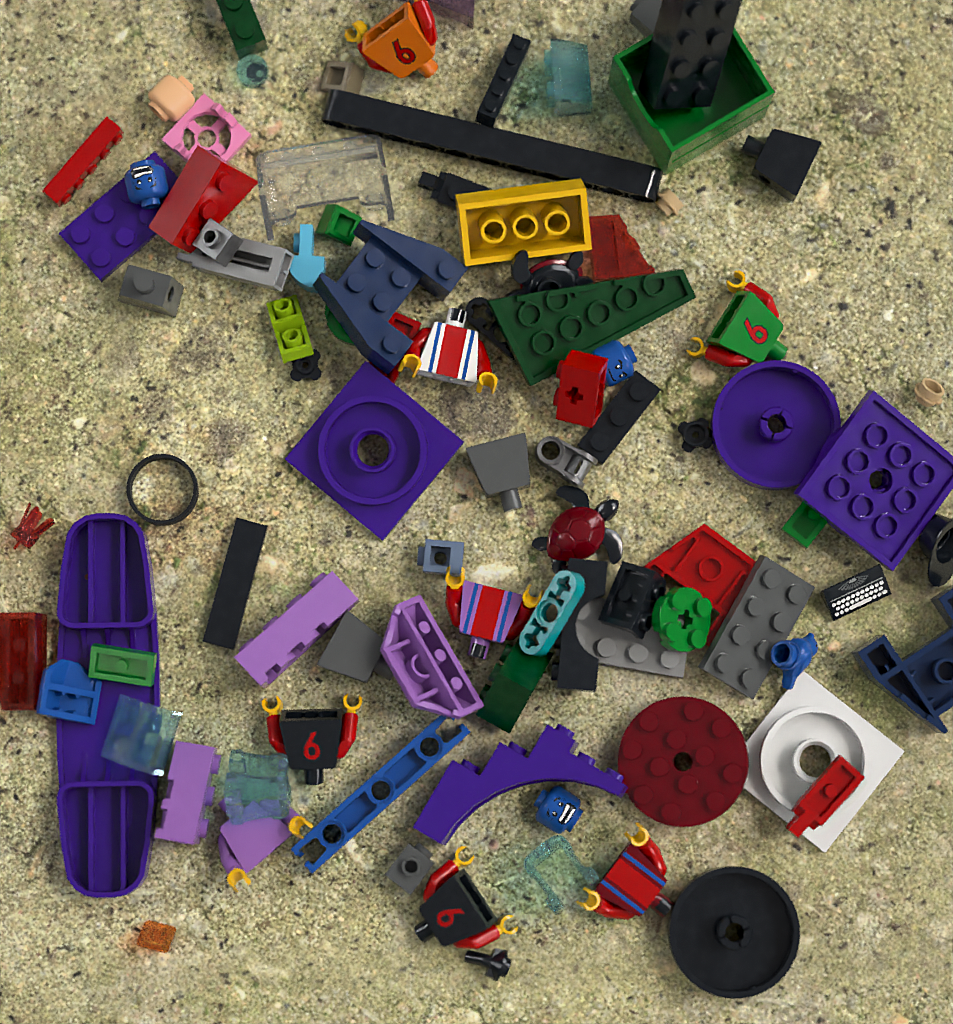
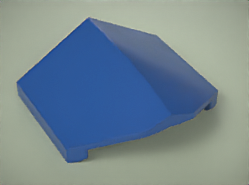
[36,659,102,725]

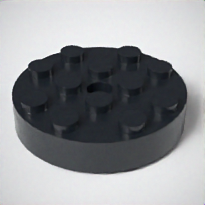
[667,866,800,999]

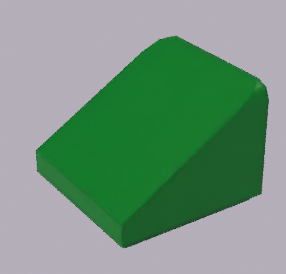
[316,204,363,246]

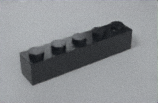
[475,34,532,129]

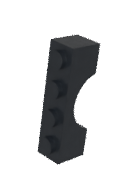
[551,558,608,693]

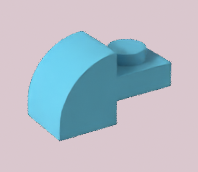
[289,224,326,293]

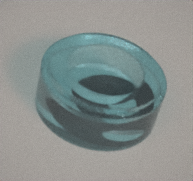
[237,55,269,88]

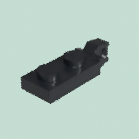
[418,171,493,211]

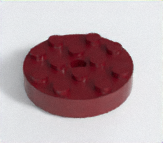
[618,696,749,827]

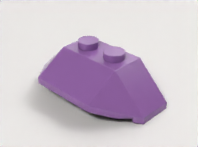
[380,595,484,719]

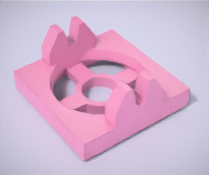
[162,93,252,163]

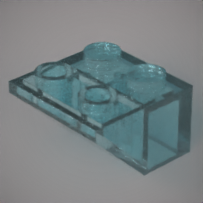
[543,38,592,117]
[101,694,182,775]

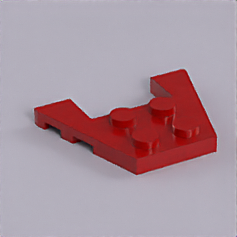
[643,524,756,647]

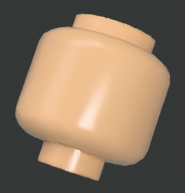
[148,75,195,122]

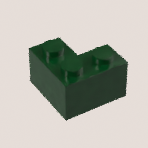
[476,636,553,734]

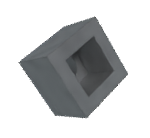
[192,218,243,267]

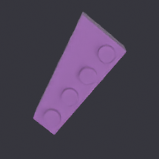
[234,571,360,689]

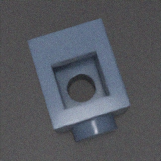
[417,539,464,577]

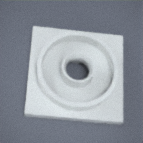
[744,671,905,853]

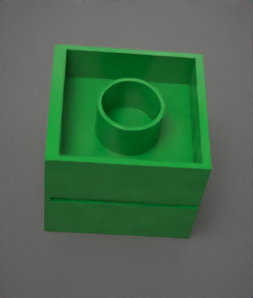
[608,27,775,176]

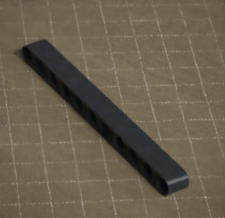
[321,89,663,203]

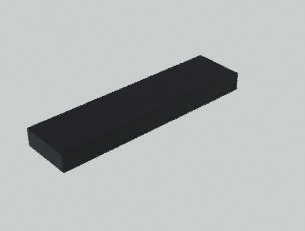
[203,518,268,650]

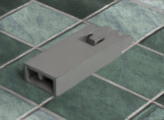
[176,237,294,292]

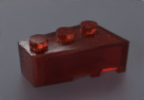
[0,612,47,712]

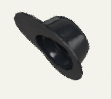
[919,513,953,587]

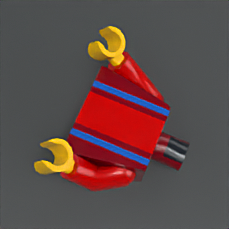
[576,822,674,920]

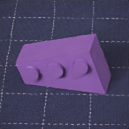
[154,741,221,845]

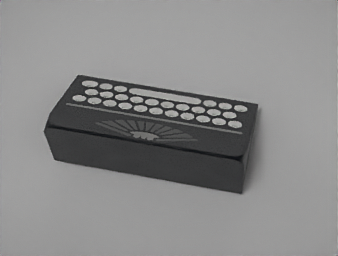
[819,564,891,621]

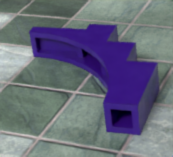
[413,724,628,846]

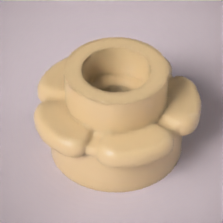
[655,187,684,217]
[914,378,945,407]

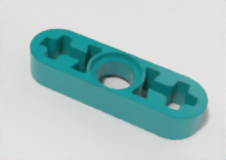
[519,570,585,656]

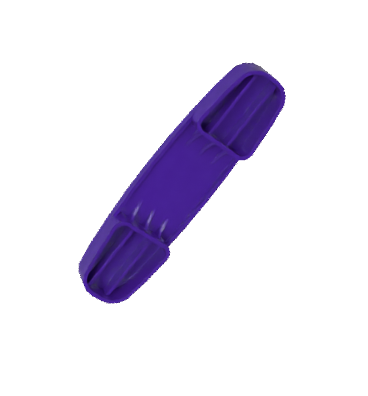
[56,513,161,898]

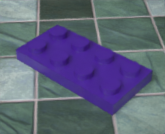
[59,151,178,283]

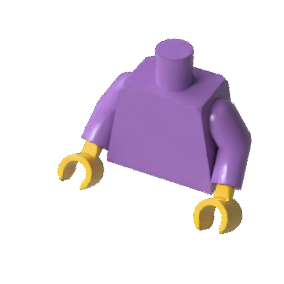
[217,792,313,892]

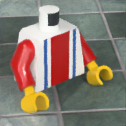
[398,308,498,394]

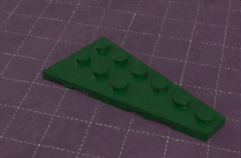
[486,269,696,386]

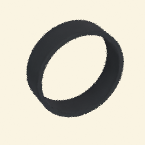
[126,454,199,526]

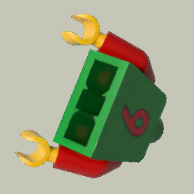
[686,270,788,367]

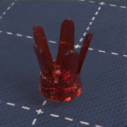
[10,502,55,550]

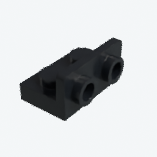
[598,561,666,639]

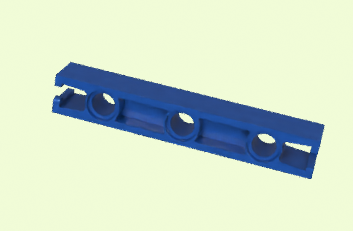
[291,715,471,873]

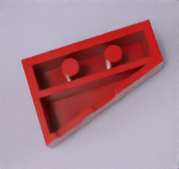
[148,145,259,253]

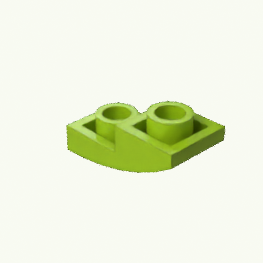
[266,294,314,363]

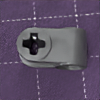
[535,436,598,489]

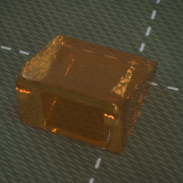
[136,920,176,953]

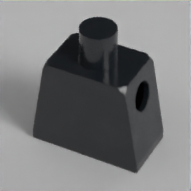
[740,129,822,203]

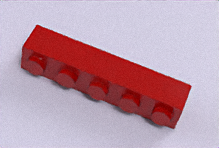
[42,116,124,207]

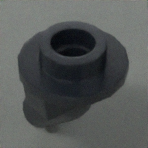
[465,948,511,981]

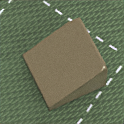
[320,60,365,94]

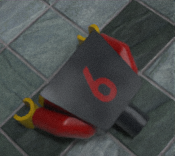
[262,693,362,785]
[414,846,518,949]

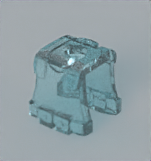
[224,749,292,825]
[523,835,601,915]

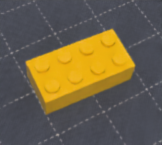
[455,178,592,266]

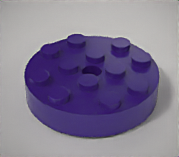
[710,360,841,491]

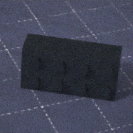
[638,0,742,110]

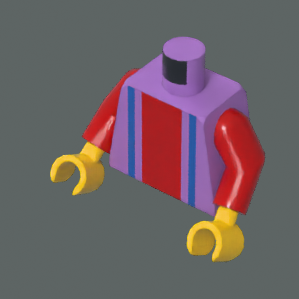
[445,566,544,660]

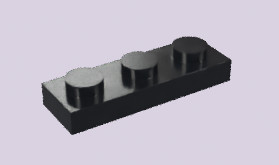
[577,370,661,465]

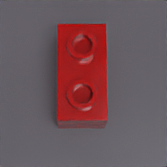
[553,349,608,428]

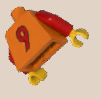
[345,0,438,78]

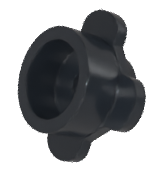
[290,349,322,382]
[678,418,713,453]

